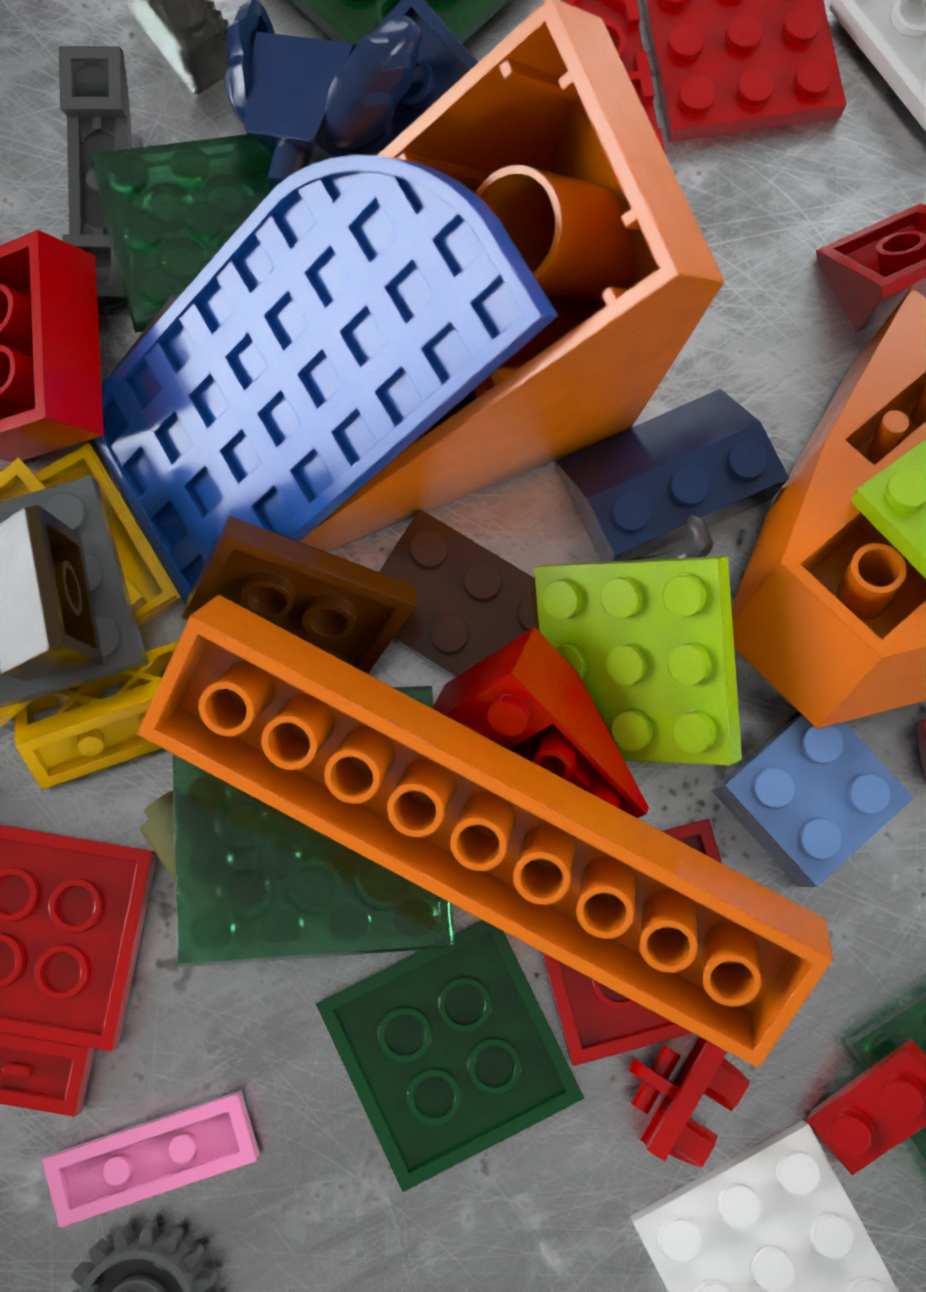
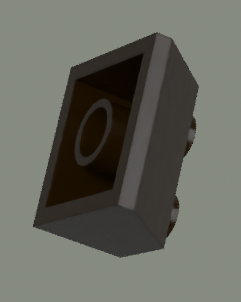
[0,505,104,681]

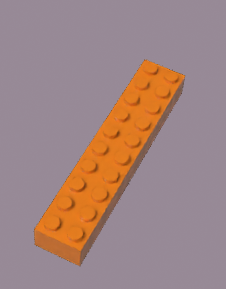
[137,595,833,1068]

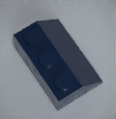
[555,388,789,562]

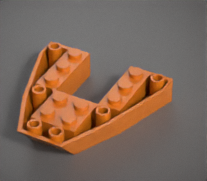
[732,287,926,729]

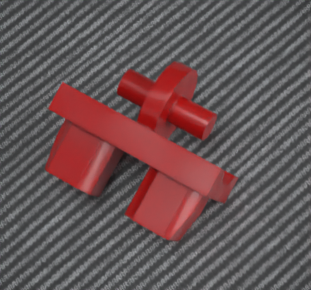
[627,1035,750,1168]

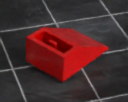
[432,626,649,818]

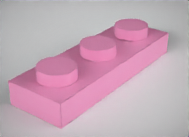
[42,1090,260,1228]

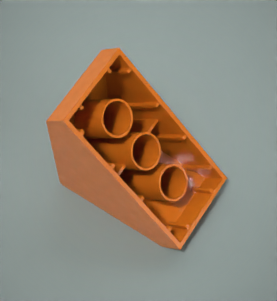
[299,0,725,552]

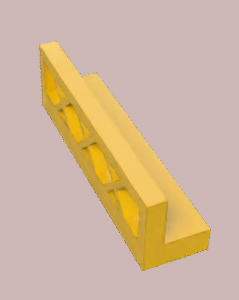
[14,640,179,790]

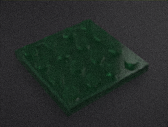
[172,686,455,968]

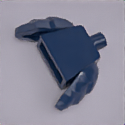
[224,0,422,185]

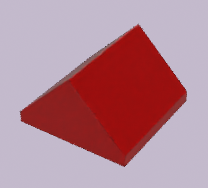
[816,203,926,333]

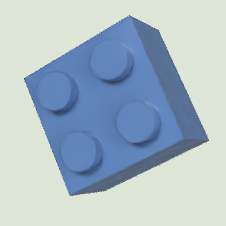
[711,712,914,887]

